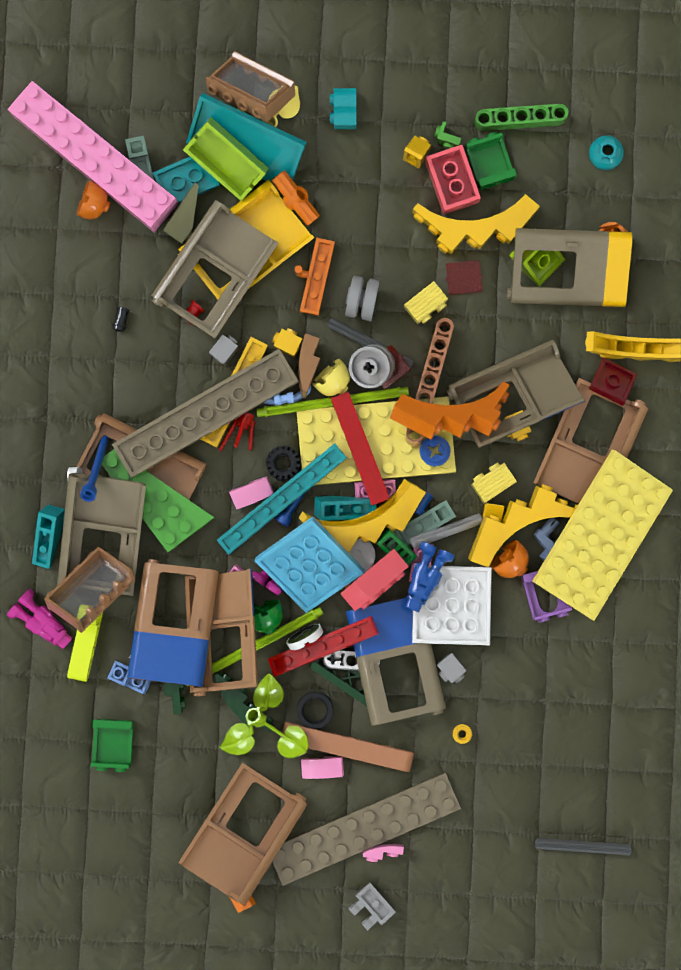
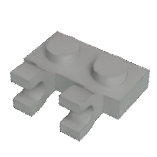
[349,882,396,931]

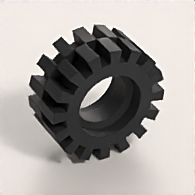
[266,445,301,481]

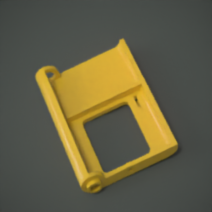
[177,180,314,300]

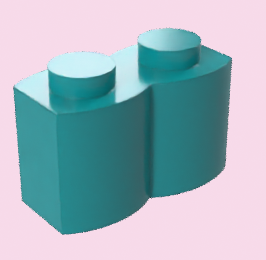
[330,88,356,129]

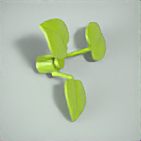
[220,673,309,758]

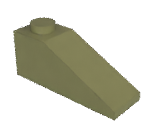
[163,182,199,243]

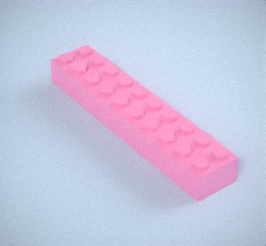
[7,81,179,233]

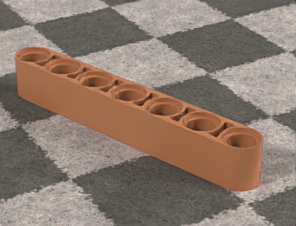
[406,318,454,447]
[281,722,414,772]

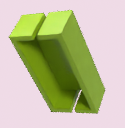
[183,117,268,201]

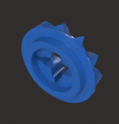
[420,436,450,467]

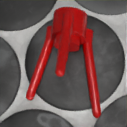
[218,413,256,451]

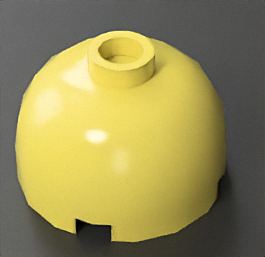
[312,359,350,396]

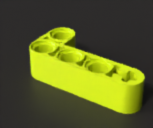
[67,604,103,682]

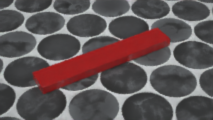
[330,392,390,506]
[268,616,379,677]

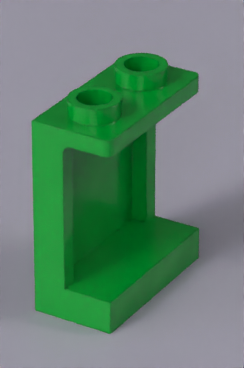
[465,132,517,191]
[90,718,134,772]

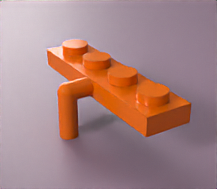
[295,237,335,316]

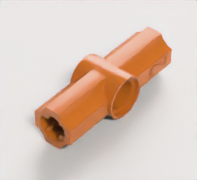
[271,170,320,225]

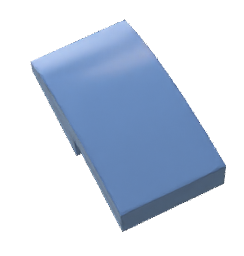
[108,661,151,694]

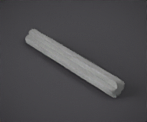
[410,513,483,548]

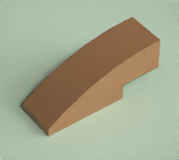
[298,333,320,398]

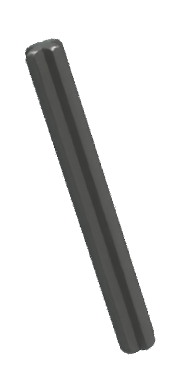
[327,318,414,370]
[535,838,631,856]

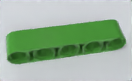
[474,104,569,131]

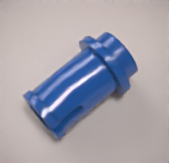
[414,491,433,516]

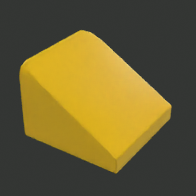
[482,503,504,522]

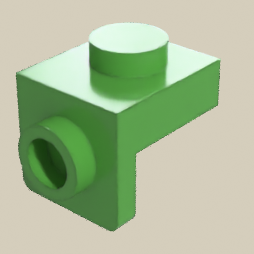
[434,121,461,149]

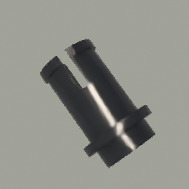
[112,307,130,332]

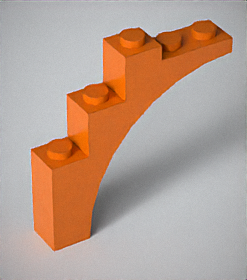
[390,381,510,439]

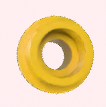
[453,724,472,744]

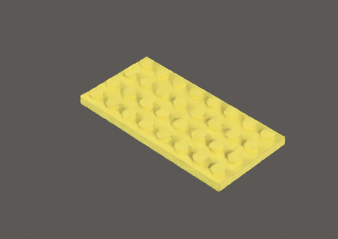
[297,397,456,486]
[532,450,673,621]

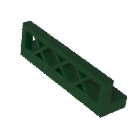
[310,655,387,707]

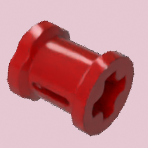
[186,300,205,326]

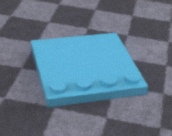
[255,517,365,613]

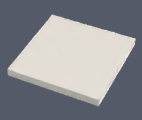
[412,565,492,645]

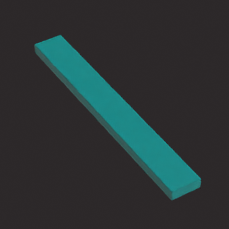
[217,443,347,555]

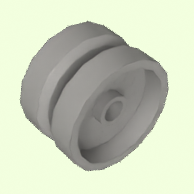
[345,275,380,322]
[349,344,395,388]

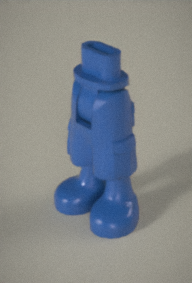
[405,541,455,612]

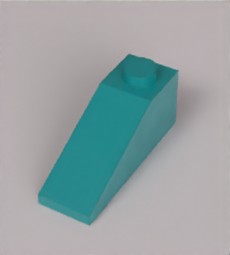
[314,496,376,521]
[32,504,65,569]

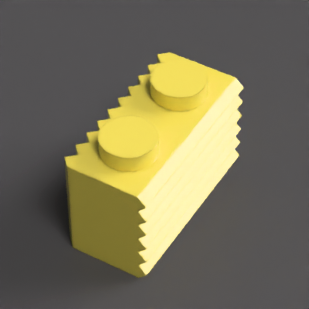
[404,281,448,325]
[471,462,517,504]

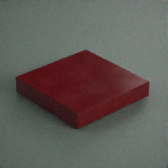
[589,358,637,406]

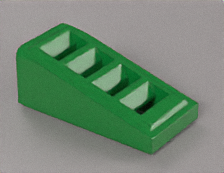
[376,528,417,565]

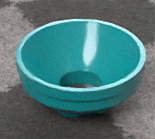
[589,135,624,170]

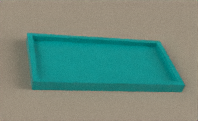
[186,93,307,184]

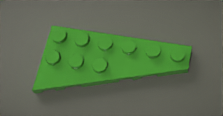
[102,449,214,553]

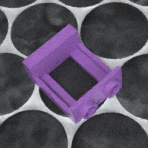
[521,571,572,623]

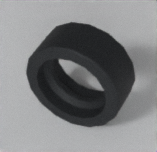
[297,691,333,729]

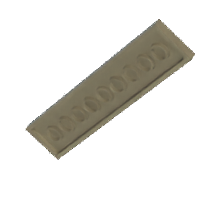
[112,349,299,478]
[272,772,461,886]

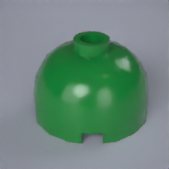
[254,600,284,635]

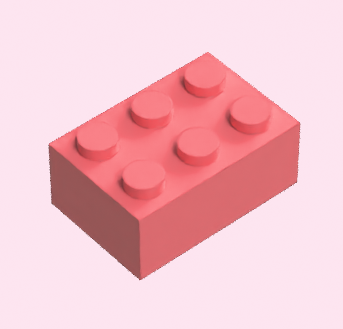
[425,145,481,215]
[340,549,409,611]

